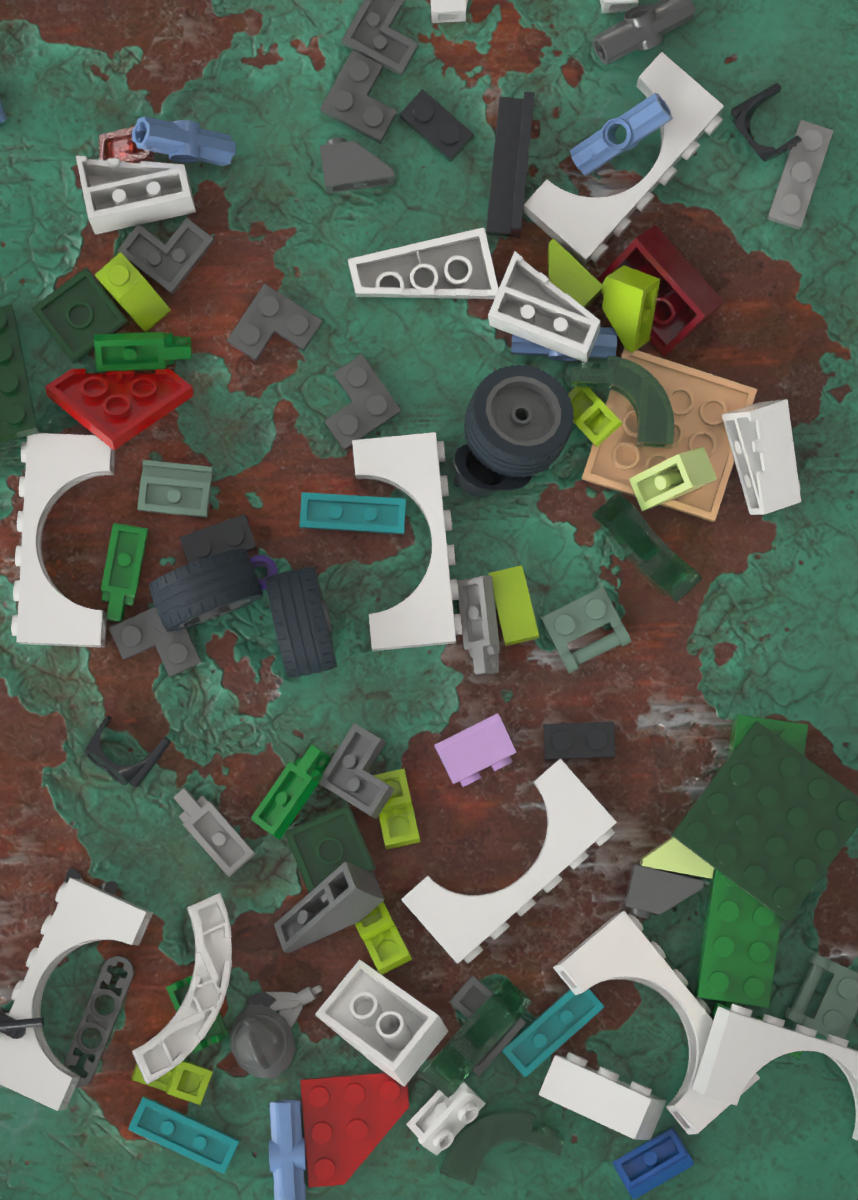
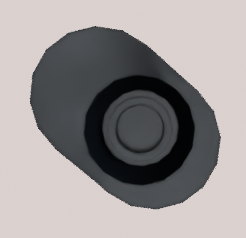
[454,444,533,498]

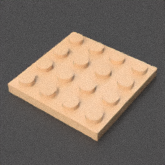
[582,347,757,522]

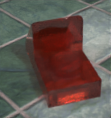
[99,126,154,164]

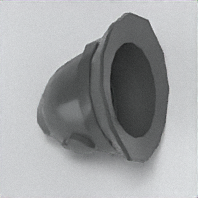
[230,1004,296,1079]

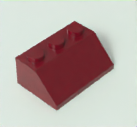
[597,225,725,357]

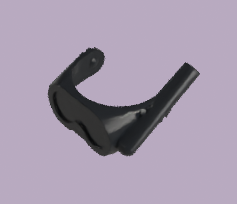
[731,83,802,162]
[84,715,171,787]
[0,1007,44,1039]

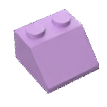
[434,713,516,787]

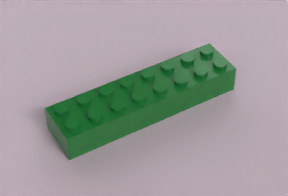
[694,714,808,1008]

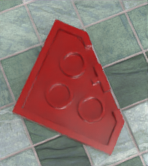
[45,369,193,450]
[300,1072,409,1188]

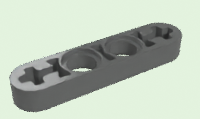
[63,955,135,1088]

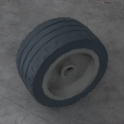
[464,365,574,478]
[149,548,263,632]
[266,567,337,678]

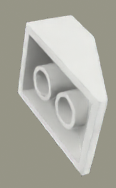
[315,959,448,1087]

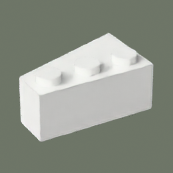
[76,156,196,234]
[488,251,600,363]
[721,399,801,515]
[539,1052,667,1140]

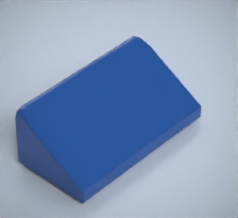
[612,1127,694,1199]

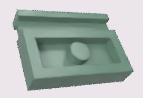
[137,460,213,518]

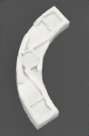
[132,893,232,1084]

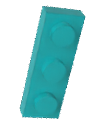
[299,492,406,535]
[502,989,605,1077]
[128,1095,240,1174]

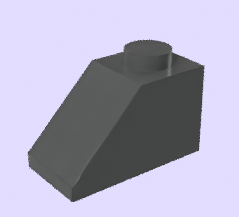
[320,138,395,194]
[623,864,705,919]

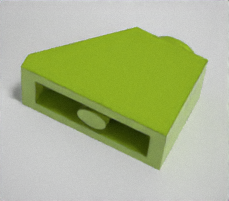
[547,238,602,309]
[95,252,171,333]
[602,266,660,353]

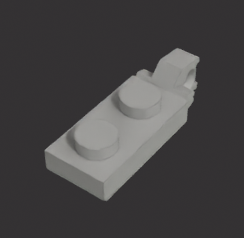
[457,576,500,675]
[173,788,256,877]

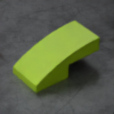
[568,381,623,447]
[488,565,539,646]
[373,769,421,850]
[355,901,412,975]
[131,1059,213,1105]

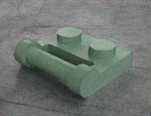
[541,587,632,674]
[783,952,858,1039]

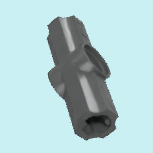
[592,0,696,65]

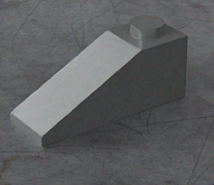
[274,861,384,953]

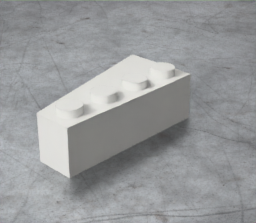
[348,227,499,299]

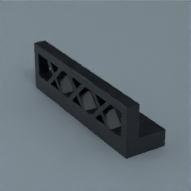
[486,92,535,238]

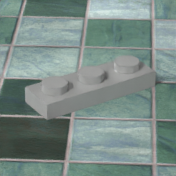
[767,120,833,230]

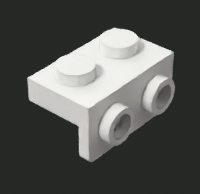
[406,1073,486,1156]

